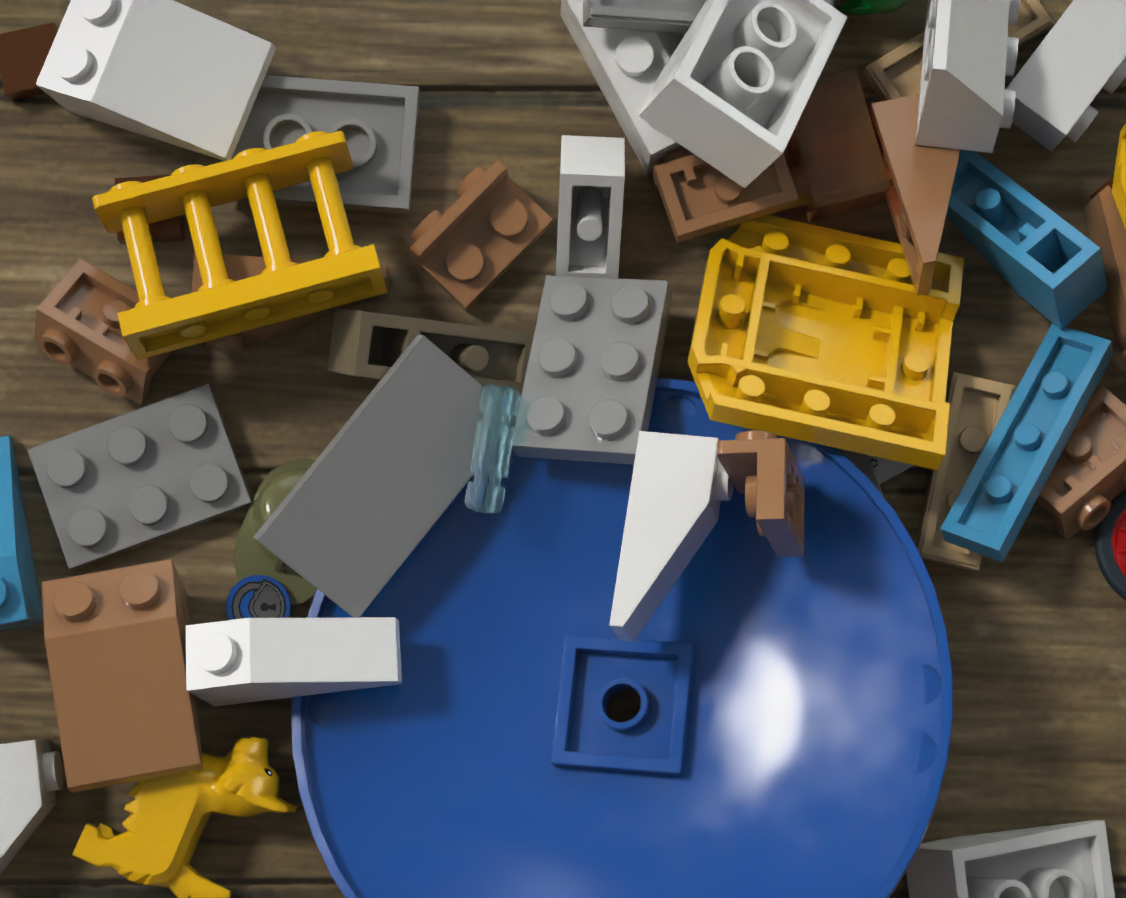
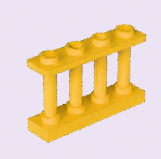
[92,131,388,360]

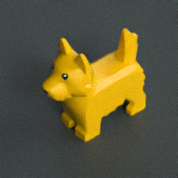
[72,737,297,898]

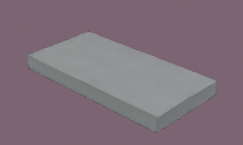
[253,334,517,618]

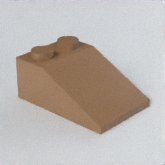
[42,559,203,793]

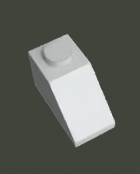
[556,135,625,279]
[0,739,63,874]

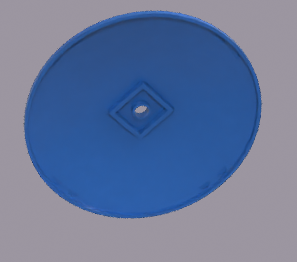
[291,378,953,898]

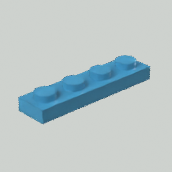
[940,323,1114,563]

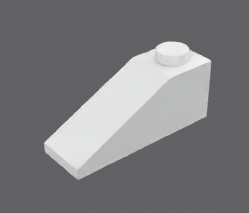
[609,431,734,642]
[185,617,402,706]

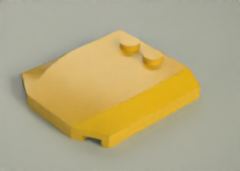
[687,215,964,470]

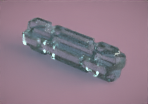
[465,385,520,513]

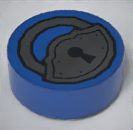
[226,575,292,620]

